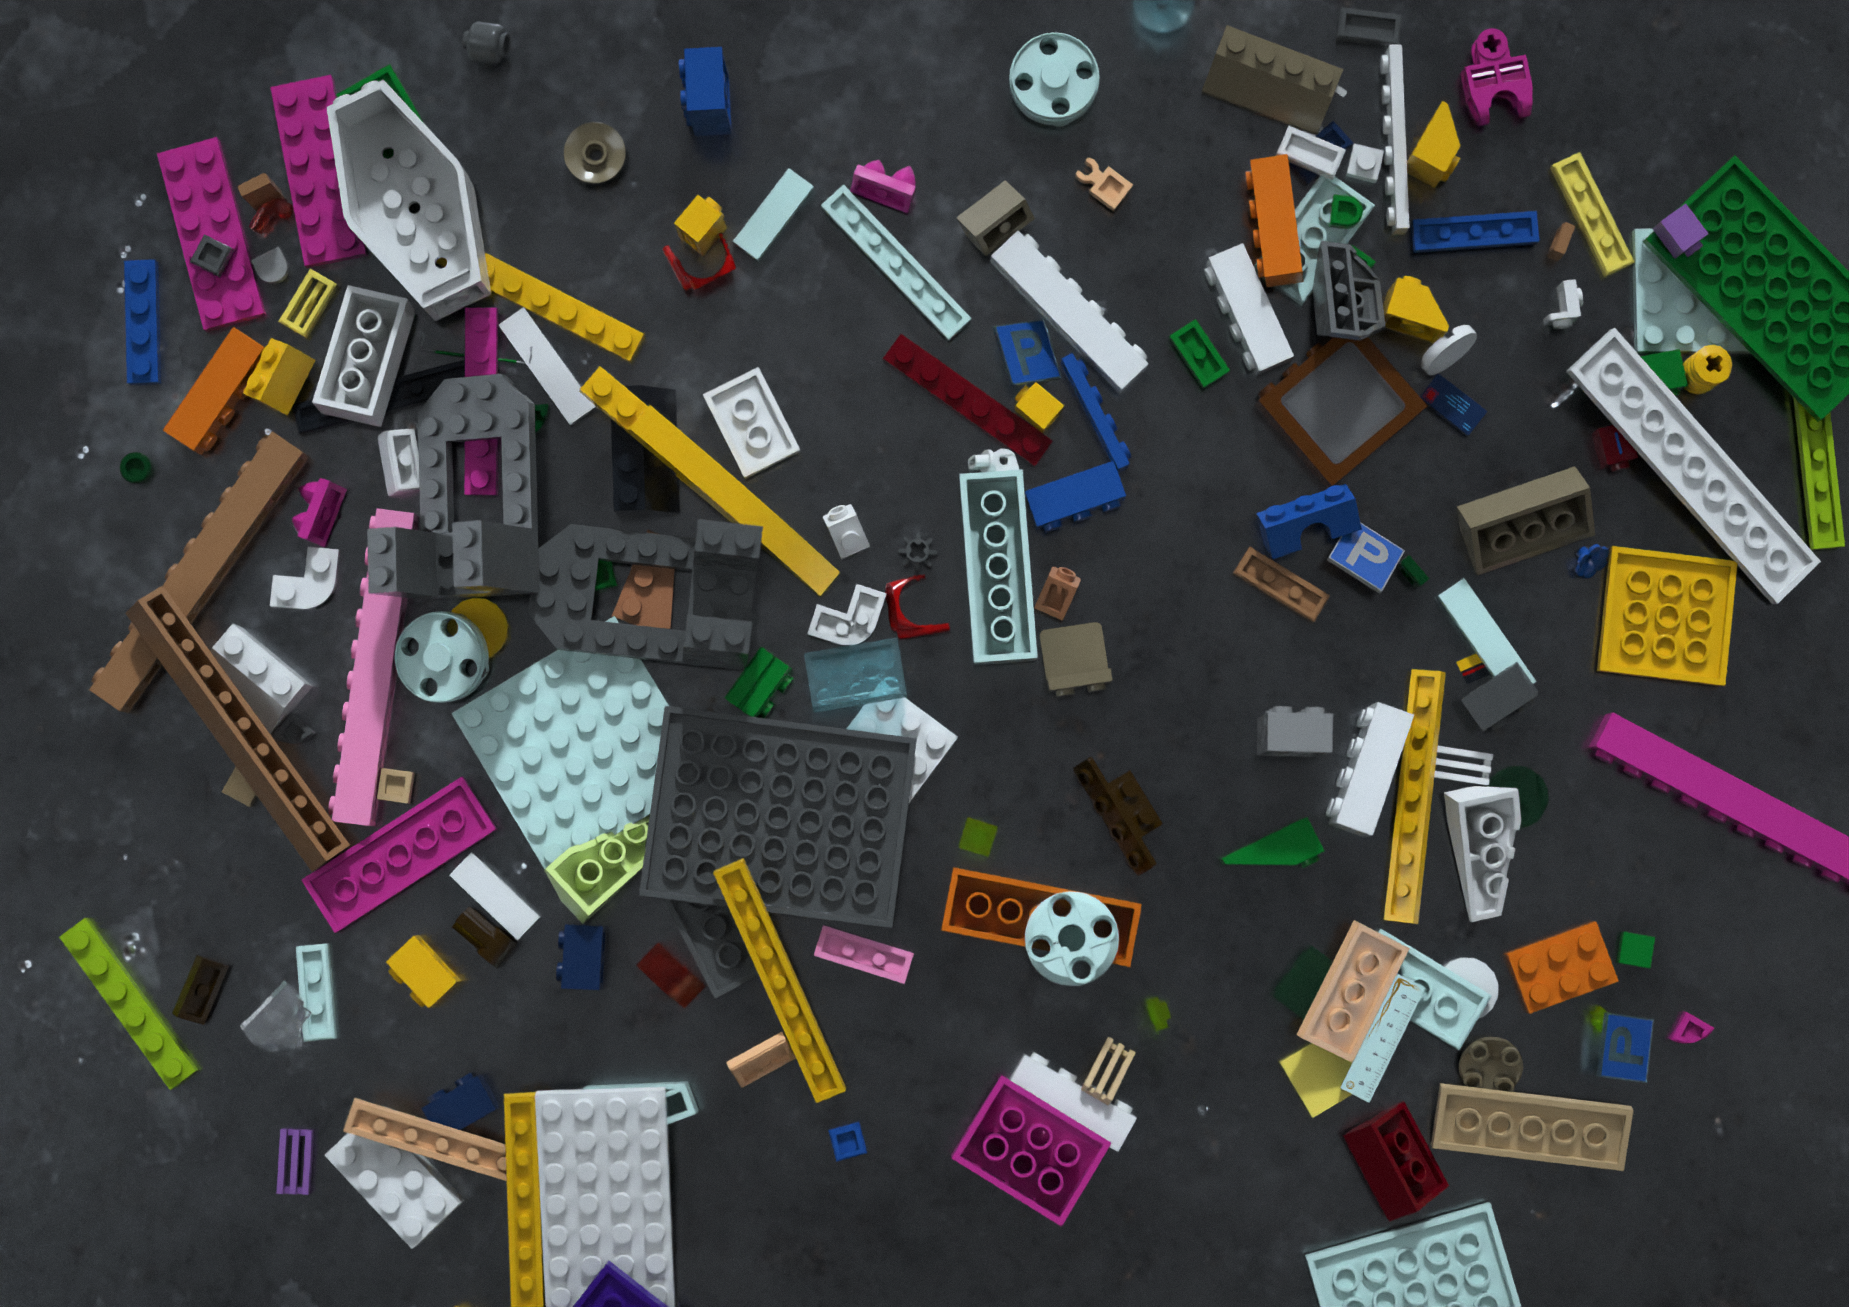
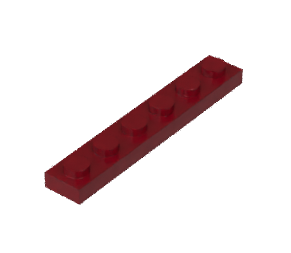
[883,334,1053,468]

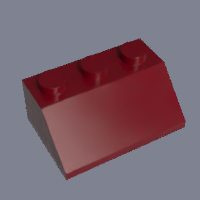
[1343,1101,1449,1222]

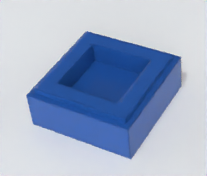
[828,1122,868,1162]

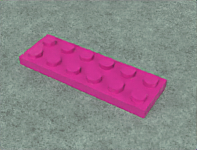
[270,75,368,268]
[157,137,266,332]
[302,776,498,933]

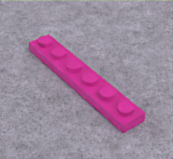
[465,308,498,496]

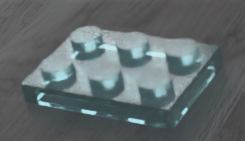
[804,637,907,713]

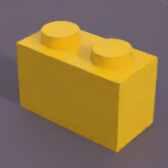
[674,195,727,256]
[243,338,316,416]
[386,935,462,1008]

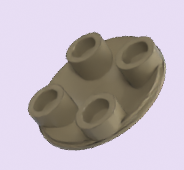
[1459,1037,1523,1092]

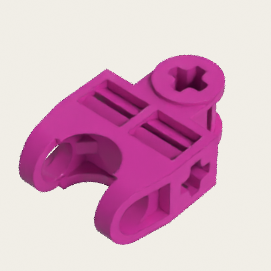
[1460,28,1533,126]

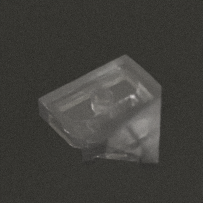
[240,980,311,1053]

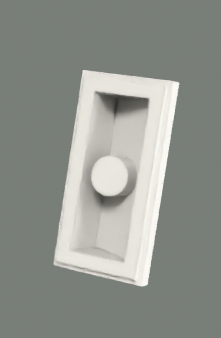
[378,428,420,496]

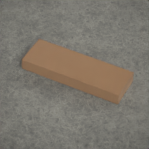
[1233,547,1330,623]

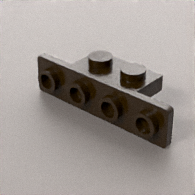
[1073,757,1163,876]

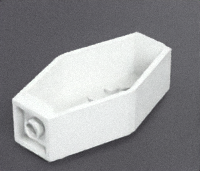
[326,80,491,321]

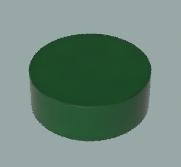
[120,452,154,485]

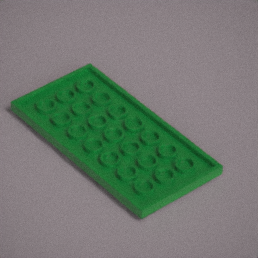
[1642,155,1849,422]

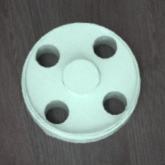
[1009,33,1099,127]
[395,611,489,703]
[1025,892,1119,986]

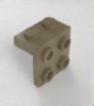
[1040,622,1113,697]

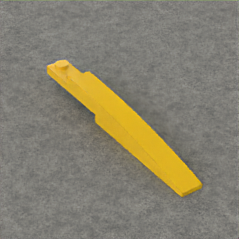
[579,366,840,597]

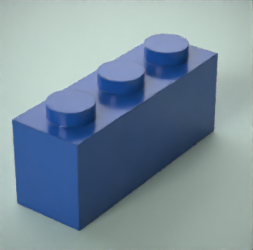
[1024,461,1126,533]

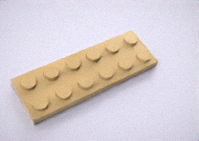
[1431,1083,1634,1171]

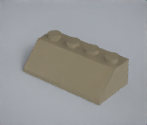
[1201,25,1343,135]
[1457,466,1595,575]

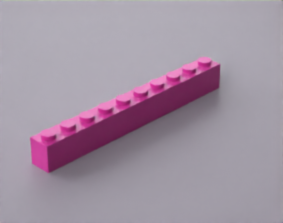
[1588,712,1849,885]

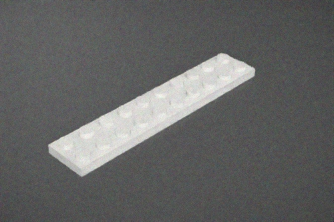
[1566,328,1821,604]

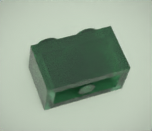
[1269,945,1333,1019]

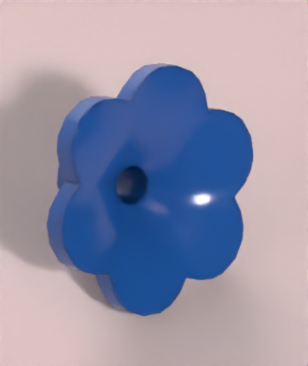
[1575,544,1610,578]

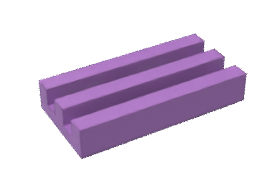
[276,1128,314,1195]

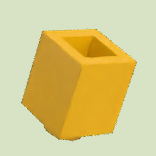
[1014,382,1064,434]

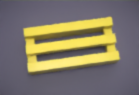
[278,269,339,339]

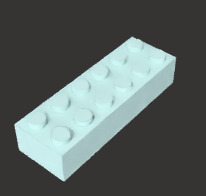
[959,469,1037,666]

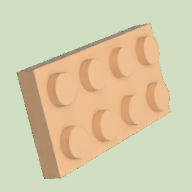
[1297,920,1410,1063]

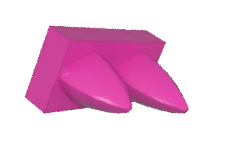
[850,160,916,213]
[291,478,347,547]

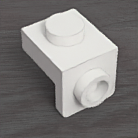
[1543,279,1583,329]
[823,504,870,559]

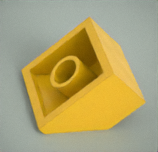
[1407,101,1460,188]
[1383,276,1449,343]

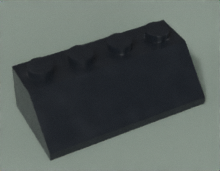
[611,385,680,516]

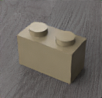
[956,180,1035,256]

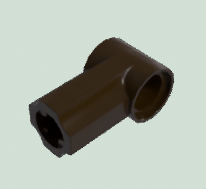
[452,906,518,968]

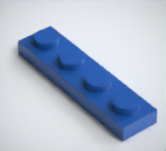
[1411,211,1539,253]
[124,259,161,386]
[1060,353,1132,473]

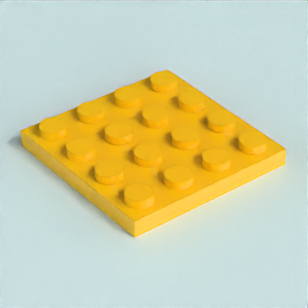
[1597,546,1738,687]

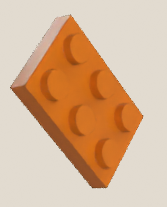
[1505,921,1619,1014]

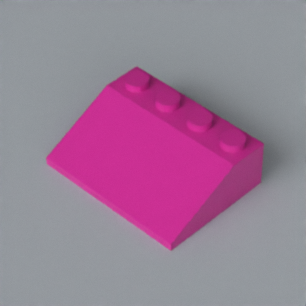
[951,1075,1112,1227]

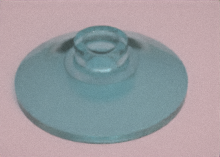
[1132,0,1194,32]

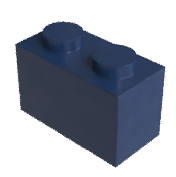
[556,924,607,990]
[421,1073,500,1130]

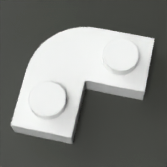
[270,547,341,610]
[807,584,887,646]

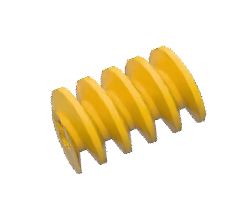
[1683,345,1732,395]

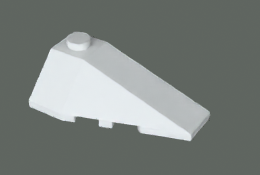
[1444,786,1521,922]

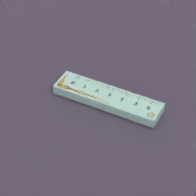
[1340,974,1426,1103]

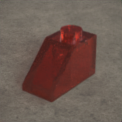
[636,941,707,1009]

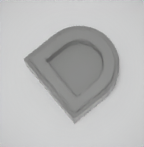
[251,246,289,285]

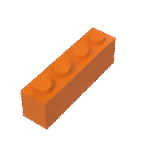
[1245,154,1304,287]
[163,327,264,455]

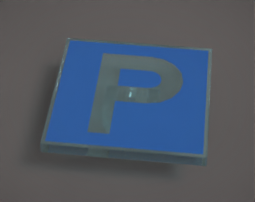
[992,319,1062,386]
[1597,1012,1654,1083]

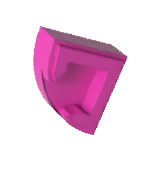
[1669,1012,1714,1044]

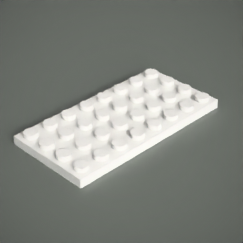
[535,1087,676,1307]

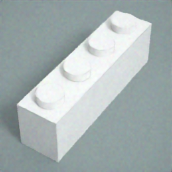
[1204,243,1294,377]
[1009,1052,1137,1152]

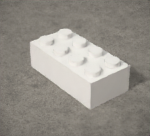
[312,285,416,427]
[1325,702,1414,837]
[324,1133,465,1249]

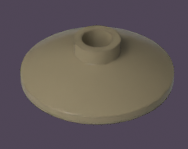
[564,122,626,184]

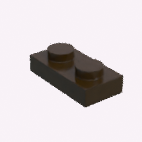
[172,955,229,1025]

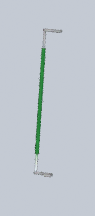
[420,332,533,364]

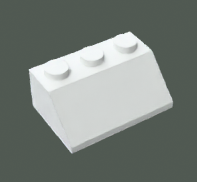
[210,623,313,734]

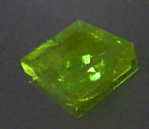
[958,817,998,857]
[1144,996,1171,1031]

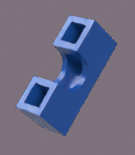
[1256,484,1362,559]

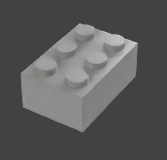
[1257,706,1333,757]

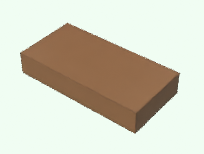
[237,173,284,211]

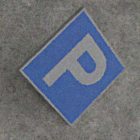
[1327,522,1405,594]

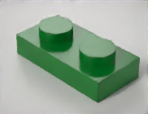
[1169,319,1230,389]

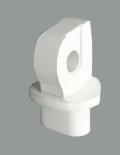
[968,449,1019,472]

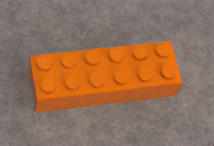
[941,867,1142,967]

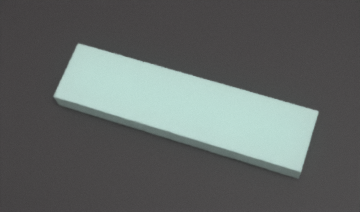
[1437,578,1537,684]

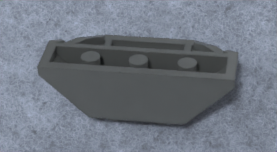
[1313,241,1386,341]

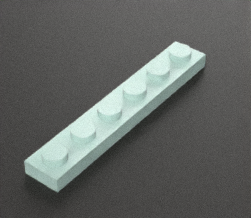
[821,184,971,341]

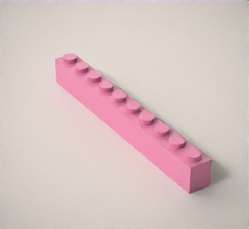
[328,508,420,827]

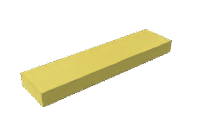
[1550,152,1635,278]

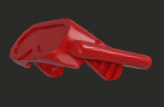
[662,232,736,290]
[885,574,950,639]

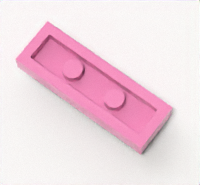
[814,925,914,984]

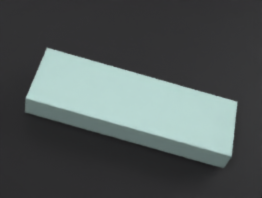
[733,168,814,262]
[296,943,337,1042]

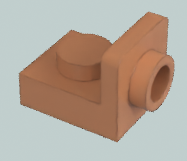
[1034,567,1081,621]

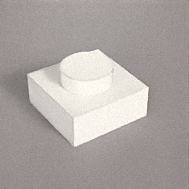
[1345,144,1384,183]

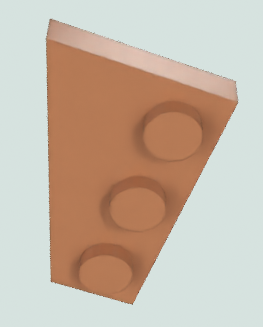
[612,530,675,629]

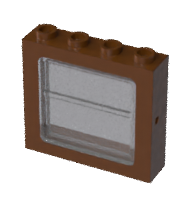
[1255,337,1427,489]

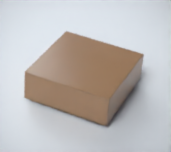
[1547,222,1575,261]

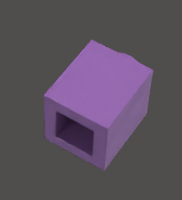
[1653,204,1709,259]

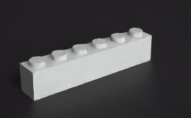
[990,231,1149,395]

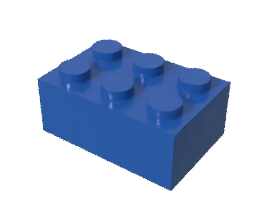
[679,47,732,136]

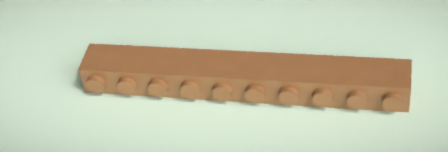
[89,431,309,713]
[125,585,350,872]

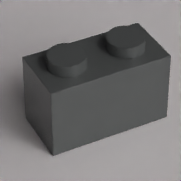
[1461,662,1539,731]

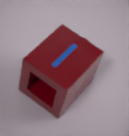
[1592,425,1639,472]

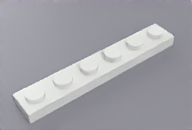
[1380,44,1409,235]

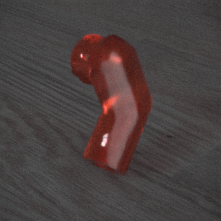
[249,197,294,234]

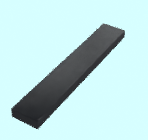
[292,359,465,437]

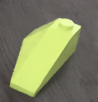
[544,815,650,924]

